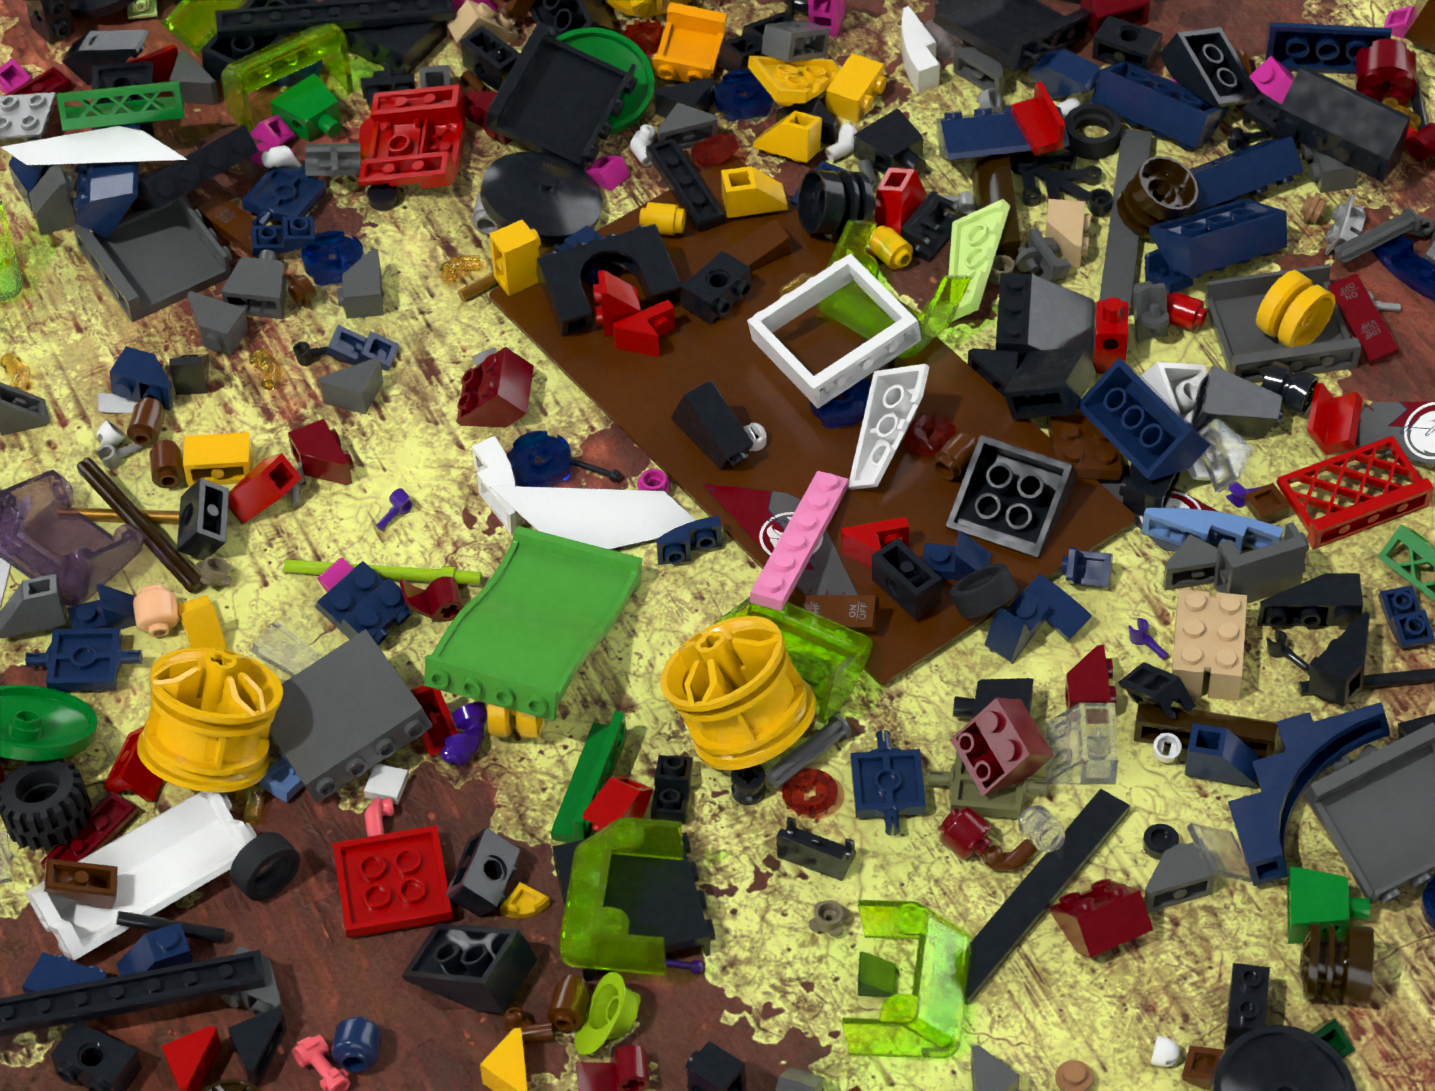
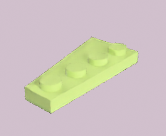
[945,199,1010,321]

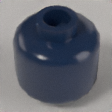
[331,1016,382,1073]

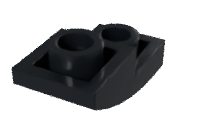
[650,755,693,824]

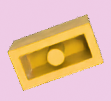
[825,53,887,123]
[489,219,541,296]
[183,432,253,486]

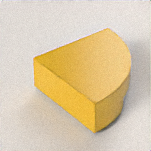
[500,882,550,919]

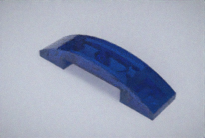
[1371,235,1435,301]

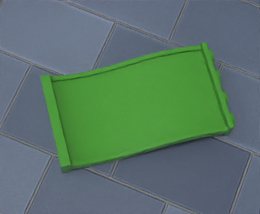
[424,526,643,721]

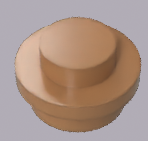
[1300,192,1326,223]
[1055,1060,1093,1091]

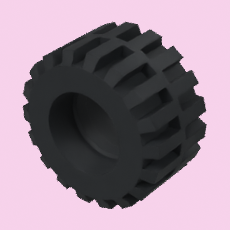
[0,759,92,850]

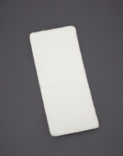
[98,393,139,413]

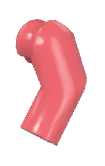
[364,797,394,837]

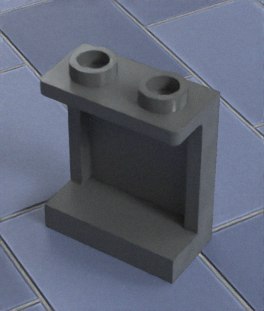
[1213,522,1309,604]

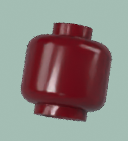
[938,807,992,859]

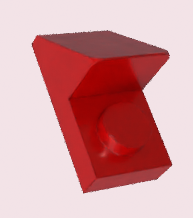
[612,300,675,356]
[841,517,909,569]

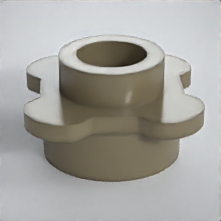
[988,255,1018,285]
[195,556,232,586]
[809,900,849,937]

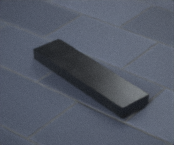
[646,138,726,232]

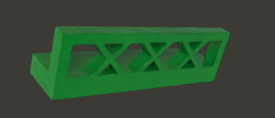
[57,81,185,131]
[1377,525,1435,601]
[551,711,627,843]

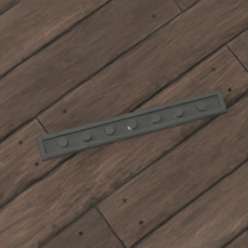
[1099,129,1152,315]

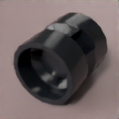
[1261,361,1319,416]

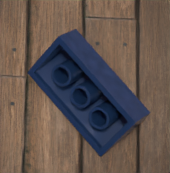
[1265,22,1392,75]
[1090,61,1230,149]
[936,105,1069,160]
[73,123,141,238]
[1187,136,1303,213]
[1149,198,1287,278]
[1077,358,1211,481]

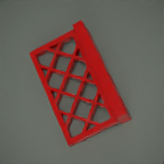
[1276,435,1434,550]

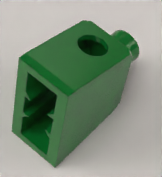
[270,73,342,141]
[1286,866,1370,944]

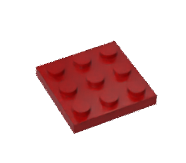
[332,825,453,938]

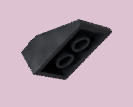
[1159,27,1260,108]
[91,61,157,139]
[401,923,538,1013]

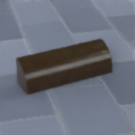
[971,153,1021,261]
[1133,701,1277,759]

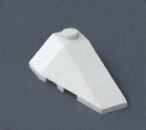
[1142,362,1221,480]
[848,364,929,490]

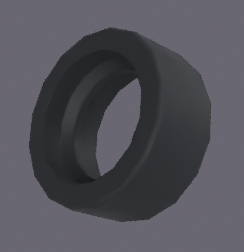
[1065,103,1122,160]
[949,563,1018,618]
[230,832,301,901]

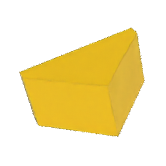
[480,1028,528,1091]

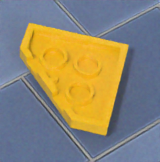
[748,56,840,106]

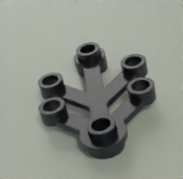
[1010,150,1112,217]

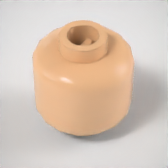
[133,585,179,637]

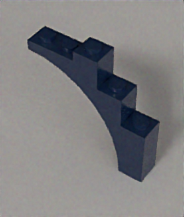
[1228,702,1390,886]

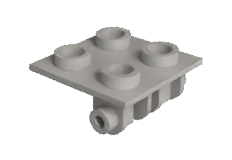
[0,92,56,142]

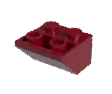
[1080,0,1150,37]
[456,347,534,428]
[950,698,1054,796]
[1049,878,1153,958]

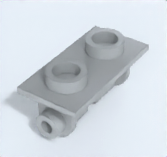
[1325,194,1366,255]

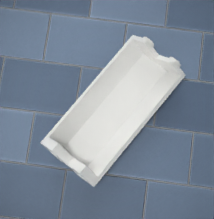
[24,791,257,961]

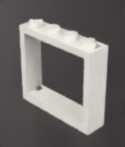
[747,253,922,408]

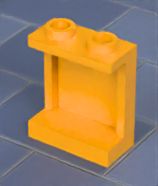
[653,2,727,82]

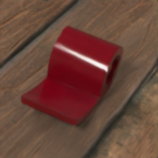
[1406,123,1435,161]
[399,576,464,621]
[576,1045,650,1091]

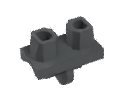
[305,143,361,178]
[1015,229,1071,283]
[1133,281,1169,342]

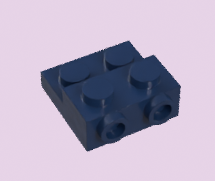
[315,561,412,645]

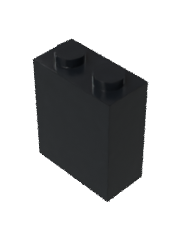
[1003,346,1096,419]

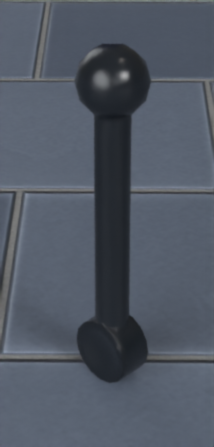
[559,452,621,482]

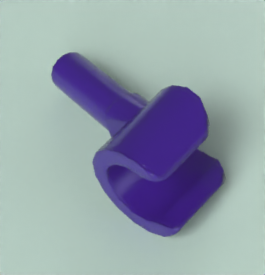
[1226,482,1266,508]
[376,488,412,531]
[1128,618,1169,661]

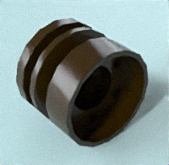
[1116,156,1199,239]
[1299,921,1374,1004]

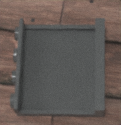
[72,193,233,323]
[1204,264,1361,383]
[269,629,433,803]
[1304,723,1435,905]

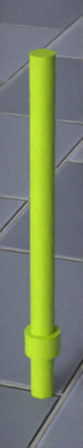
[284,559,482,585]

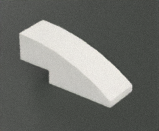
[901,6,940,93]
[472,436,519,536]

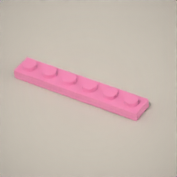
[750,471,848,611]

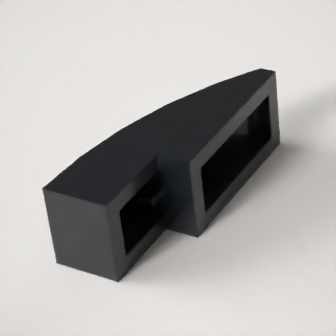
[717,12,796,77]

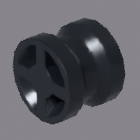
[731,765,766,806]

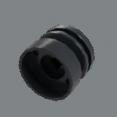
[797,169,874,236]

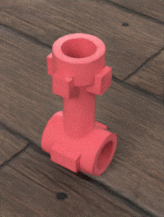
[292,1034,350,1091]

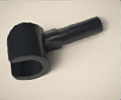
[1227,127,1268,151]
[293,342,328,367]
[1267,630,1309,672]

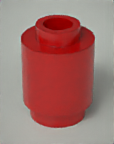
[1166,292,1207,331]

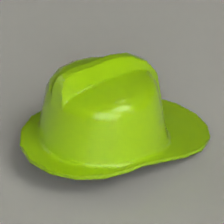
[574,972,641,1055]

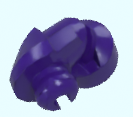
[441,701,488,766]

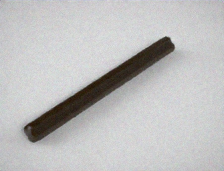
[77,457,203,593]

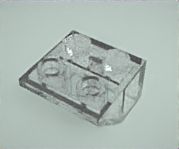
[1043,703,1118,784]

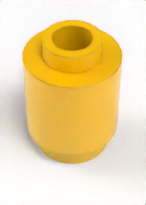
[639,202,686,236]
[868,226,913,270]

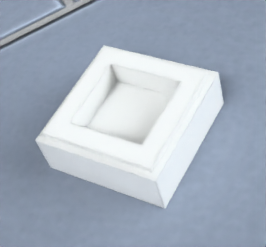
[364,764,409,805]

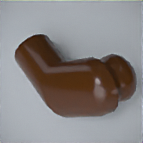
[460,70,487,93]
[984,839,1037,871]
[504,1007,556,1044]

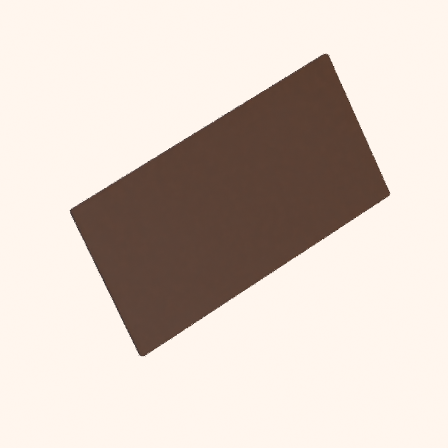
[489,155,1136,685]

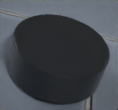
[367,183,398,211]
[1143,824,1179,860]

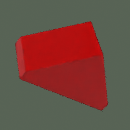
[410,684,458,756]
[161,1026,222,1091]

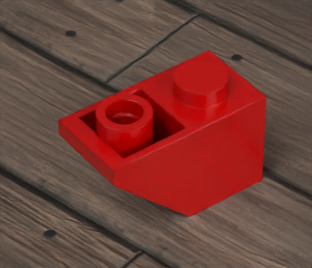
[874,168,927,236]
[593,270,641,337]
[228,453,302,524]
[582,775,654,835]

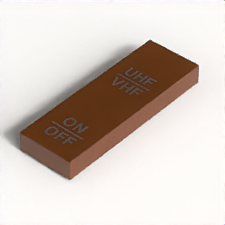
[196,193,259,258]
[777,595,880,631]

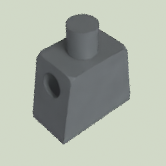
[221,250,287,319]

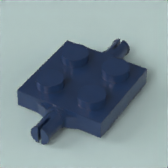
[242,162,327,226]
[25,628,143,691]
[850,730,926,836]

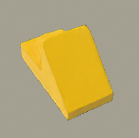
[177,595,227,650]

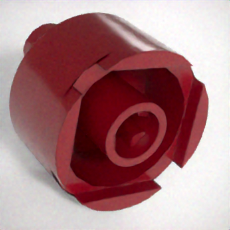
[1356,39,1417,107]

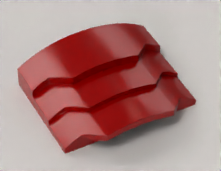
[355,84,465,189]

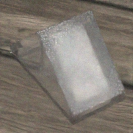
[1198,419,1253,493]

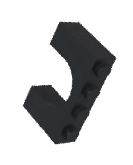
[312,0,447,75]
[131,124,259,212]
[536,224,681,337]

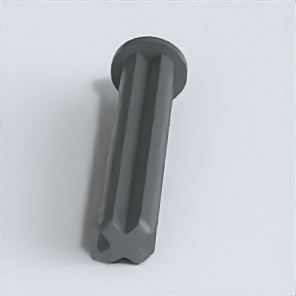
[1334,207,1420,263]
[766,714,851,788]

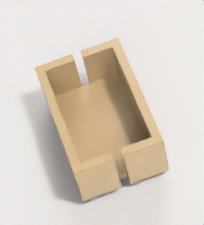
[1171,589,1247,701]

